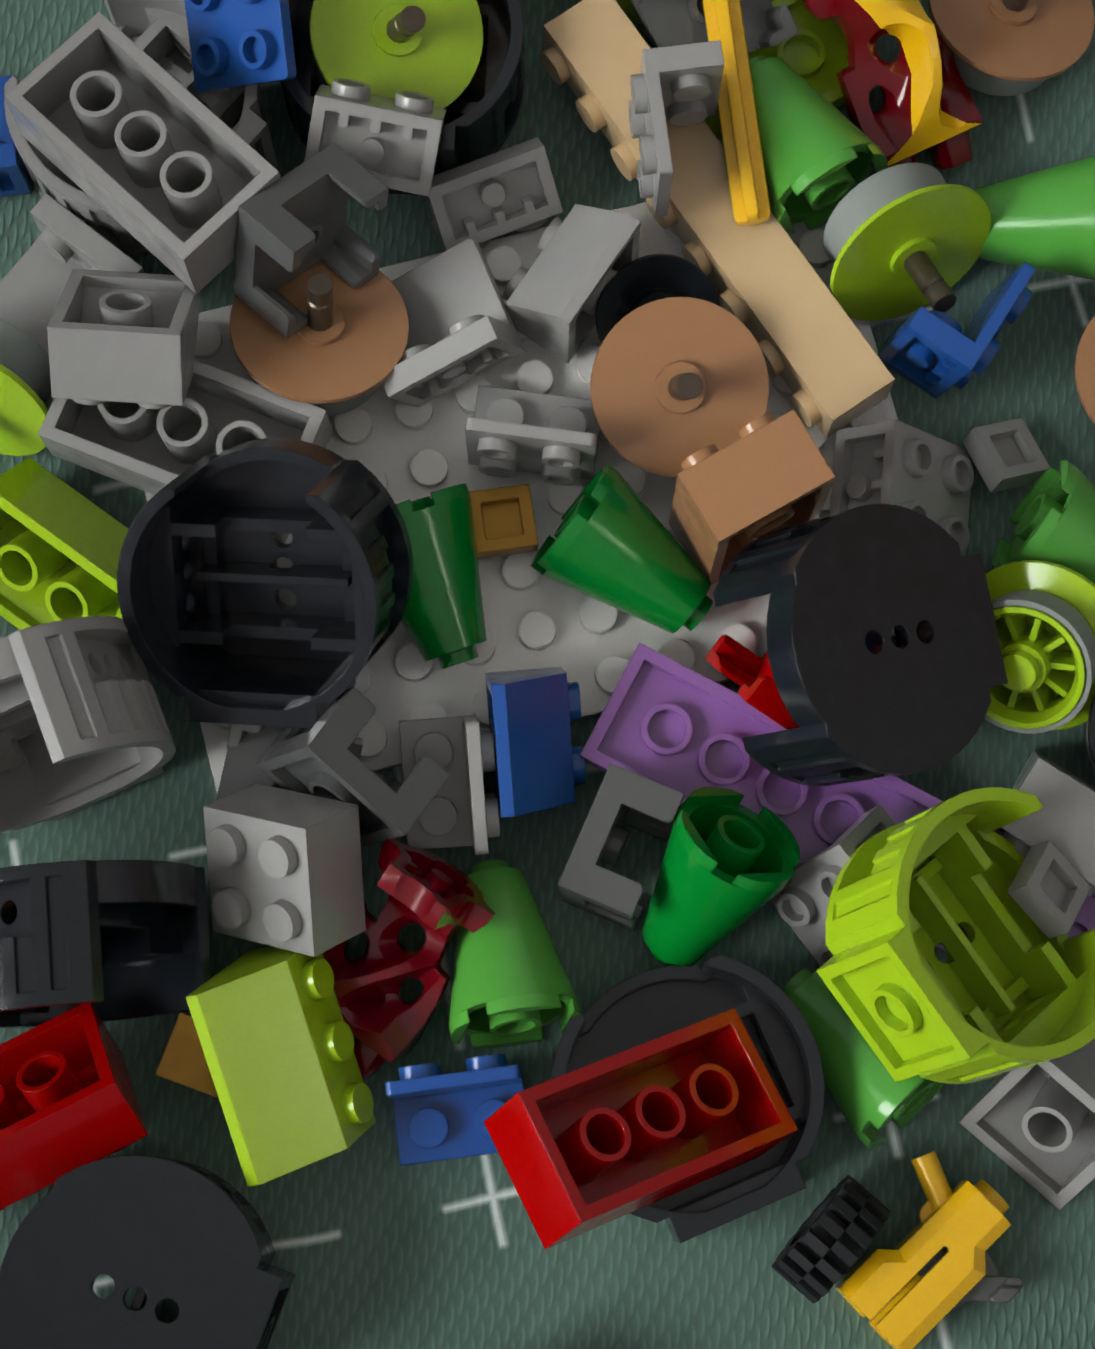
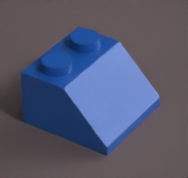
[485,667,586,818]

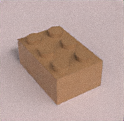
[669,409,835,585]

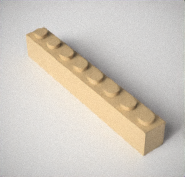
[540,0,895,438]

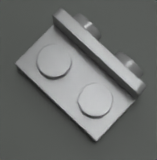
[304,78,446,197]
[426,137,563,251]

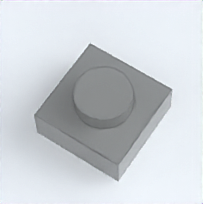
[962,418,1050,493]
[1007,840,1091,939]

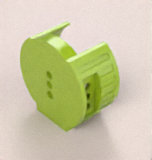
[816,787,1095,1084]

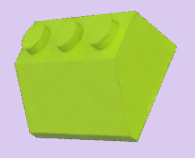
[0,457,129,630]
[185,946,376,1187]

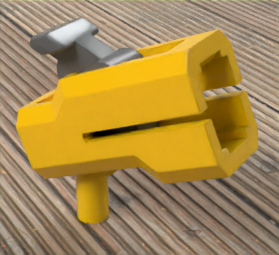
[834,1150,1023,1349]

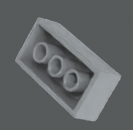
[4,12,281,294]
[38,360,333,544]

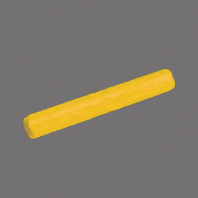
[702,0,772,226]

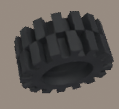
[772,1175,891,1303]

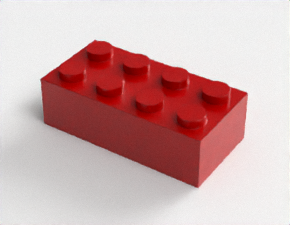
[0,1003,148,1211]
[484,1008,798,1250]

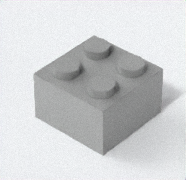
[203,783,366,957]

